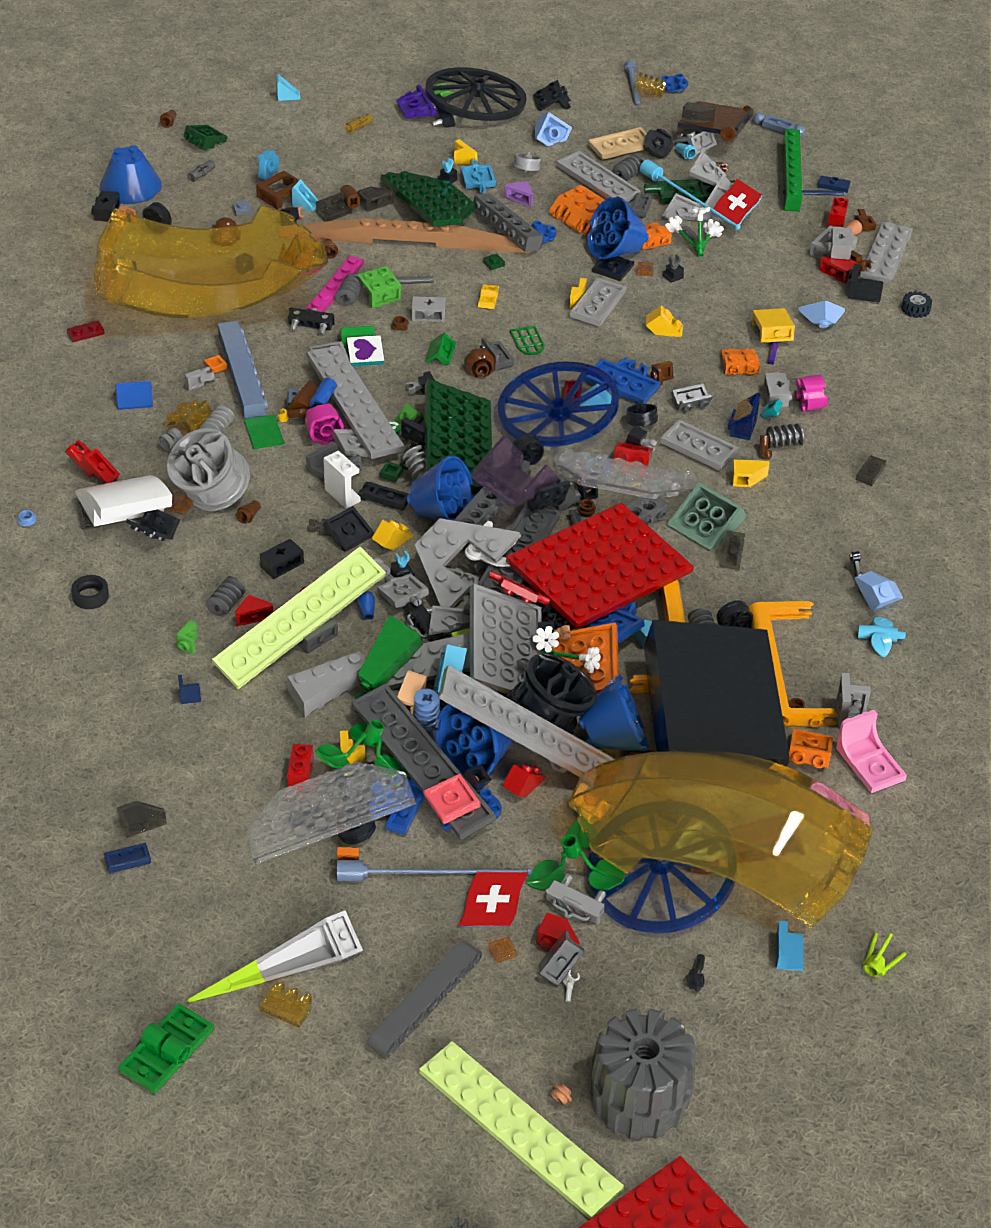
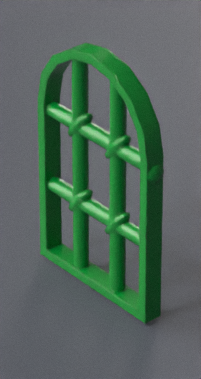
[510,326,544,355]

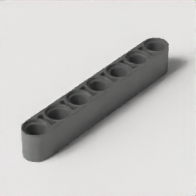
[368,940,482,1058]

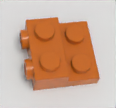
[641,222,672,250]
[721,348,760,375]
[789,729,833,768]

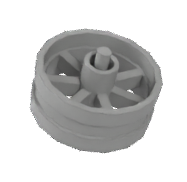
[513,151,541,173]

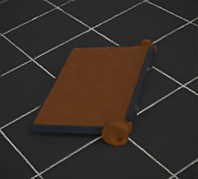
[677,101,754,141]

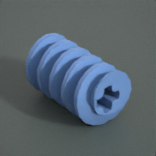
[414,689,440,728]

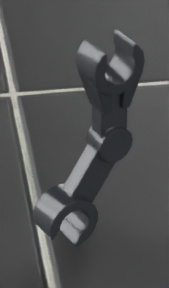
[849,551,862,594]

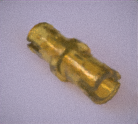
[345,114,373,132]

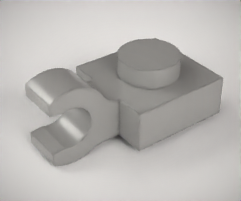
[185,367,215,391]

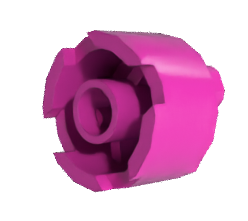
[794,374,828,412]
[305,404,344,445]

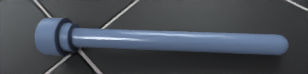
[624,60,640,105]

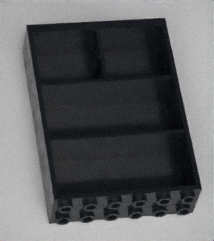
[644,620,790,785]

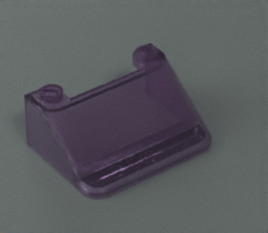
[472,435,561,506]

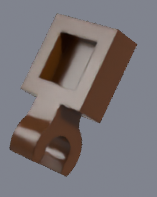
[855,209,877,231]
[850,250,872,271]

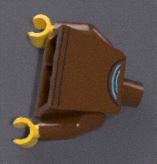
[277,380,328,422]

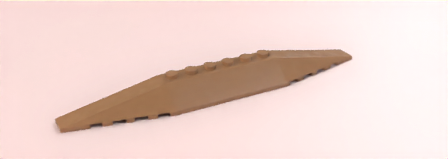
[278,218,531,253]

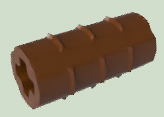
[340,185,360,208]

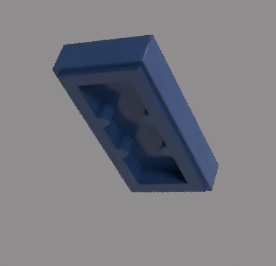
[818,175,851,193]
[104,843,151,874]

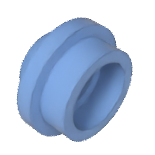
[17,510,36,526]

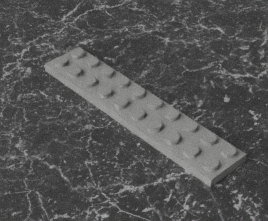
[307,345,404,459]
[438,665,619,795]

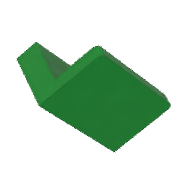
[340,326,375,348]
[425,332,456,366]

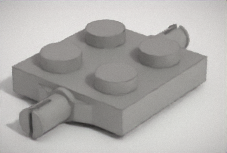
[377,573,429,608]

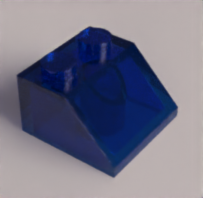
[728,393,761,441]

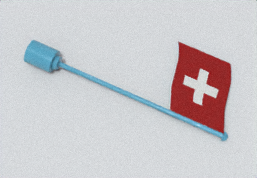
[640,159,762,230]

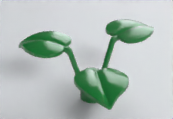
[315,719,409,778]
[526,814,625,891]

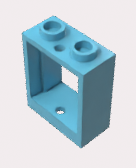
[433,644,467,695]

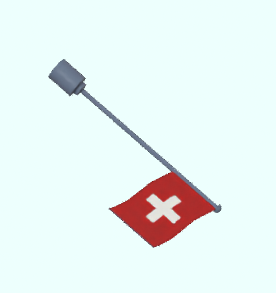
[337,860,532,928]

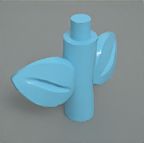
[858,617,906,658]

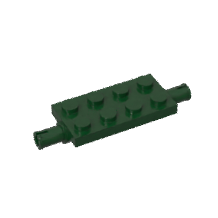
[644,179,735,203]

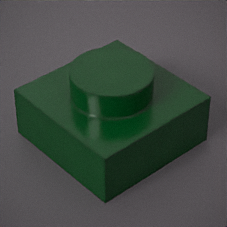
[483,254,505,270]
[380,462,403,482]

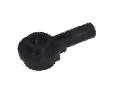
[689,954,705,992]

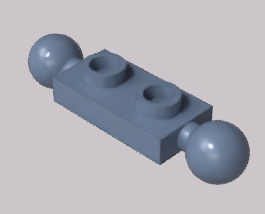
[753,112,805,137]

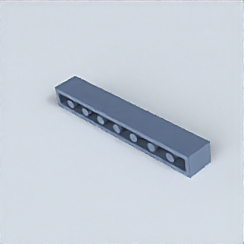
[218,321,268,419]

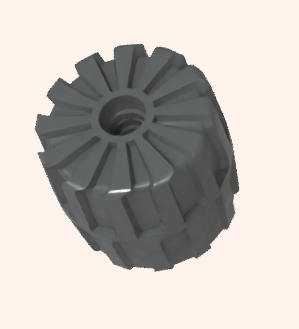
[591,1009,696,1140]

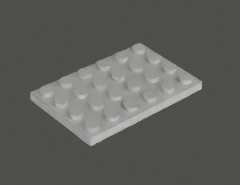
[470,584,541,694]

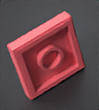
[423,774,481,825]

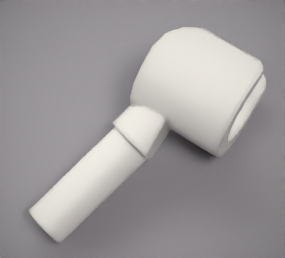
[562,970,580,1003]

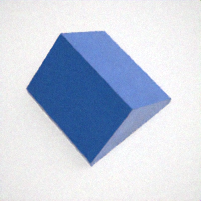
[116,381,153,410]

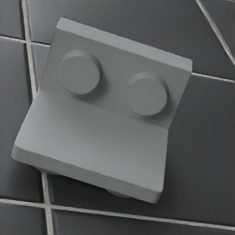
[672,129,717,155]

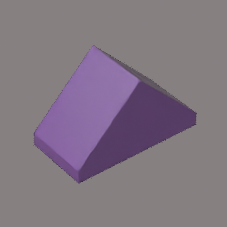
[504,181,533,207]

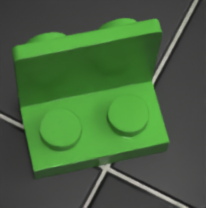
[358,266,402,308]

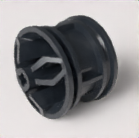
[506,654,597,735]

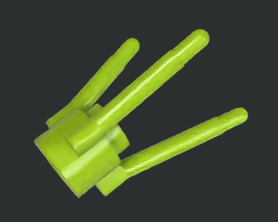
[862,932,906,977]

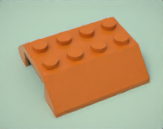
[549,185,605,238]

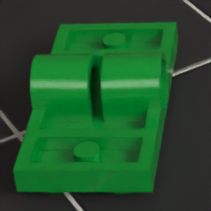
[118,1003,215,1094]

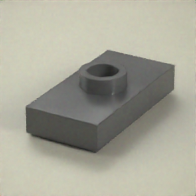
[632,193,653,217]

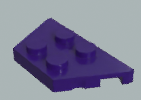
[396,85,437,118]

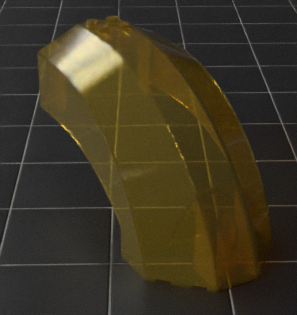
[94,204,328,319]
[569,751,873,928]

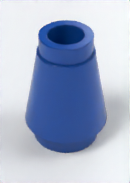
[356,591,375,620]

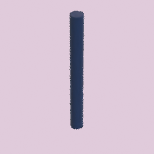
[783,190,844,196]

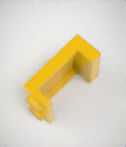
[752,308,795,343]

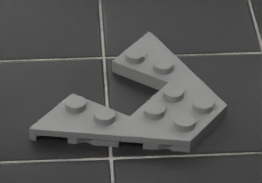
[662,150,734,221]
[414,518,521,608]
[429,566,479,635]

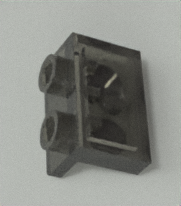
[316,192,352,222]

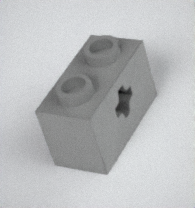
[828,227,852,260]
[412,296,446,322]
[763,373,792,407]

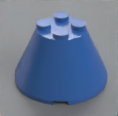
[100,145,162,204]
[587,196,649,259]
[407,456,475,522]
[579,674,649,752]
[435,704,515,776]

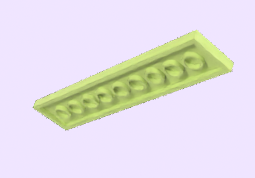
[212,547,386,689]
[419,1041,624,1220]

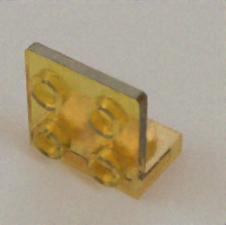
[163,400,212,433]

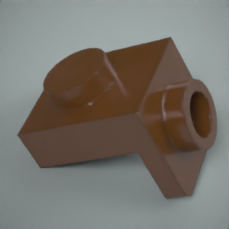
[650,361,674,385]

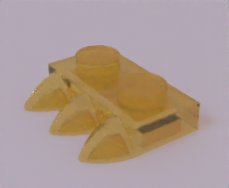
[259,982,312,1028]

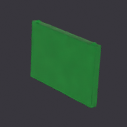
[244,414,285,450]

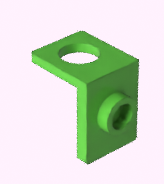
[393,403,425,426]

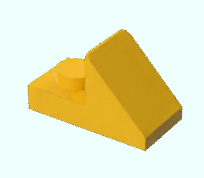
[454,139,478,165]
[340,731,365,769]

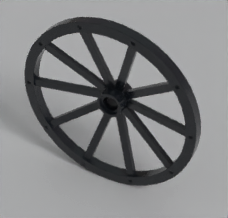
[425,67,527,121]

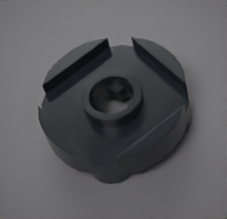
[643,129,674,158]

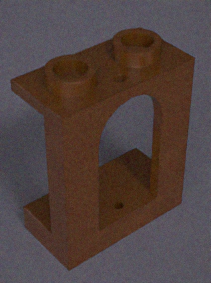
[256,171,305,210]

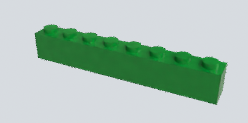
[782,128,803,212]

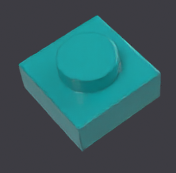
[761,399,783,419]

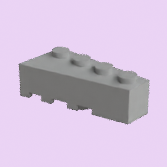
[287,651,365,718]

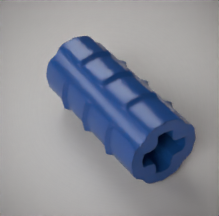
[309,377,337,408]

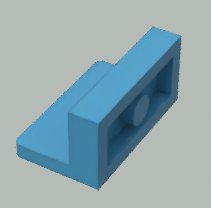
[776,921,803,971]

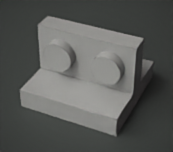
[836,673,871,728]

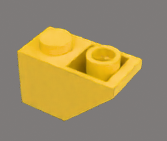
[646,305,683,337]
[732,459,769,487]
[371,519,414,550]

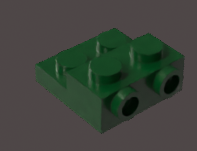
[183,125,228,150]

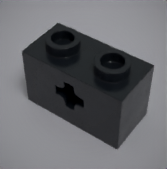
[91,191,121,222]
[260,539,304,579]

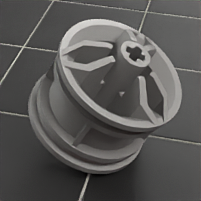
[167,428,250,511]

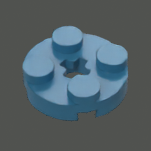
[258,150,279,180]

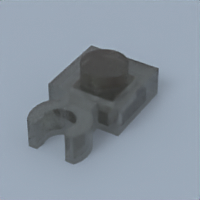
[307,519,332,537]

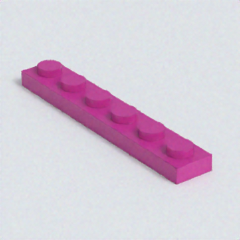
[306,256,364,312]

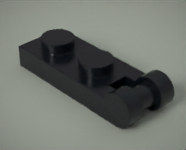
[358,482,408,510]

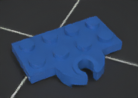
[584,357,660,404]
[581,602,645,643]

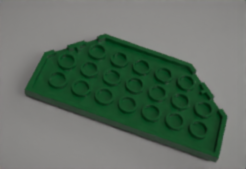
[380,171,476,227]

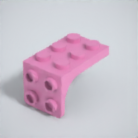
[836,710,907,793]

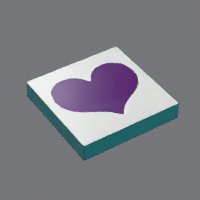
[347,336,384,366]

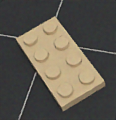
[588,127,647,160]

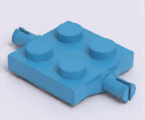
[461,159,496,193]

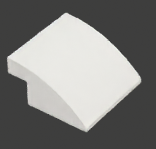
[75,475,172,526]

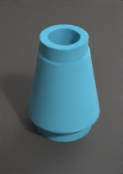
[675,143,696,159]

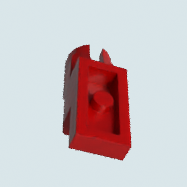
[65,439,120,484]

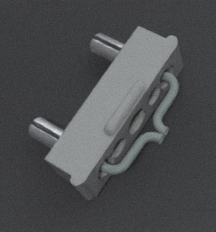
[546,874,606,924]

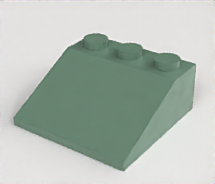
[667,482,746,551]

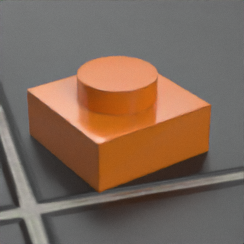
[204,355,227,374]
[337,847,359,860]

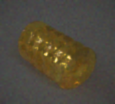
[634,72,666,98]

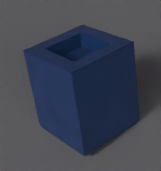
[178,675,201,704]

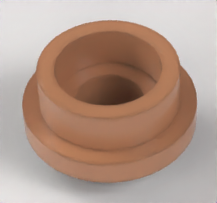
[550,1084,572,1106]

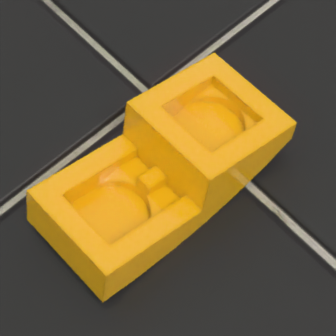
[569,278,587,309]
[478,284,499,309]

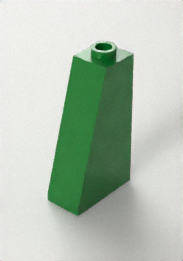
[358,615,423,691]

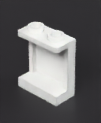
[324,451,361,509]

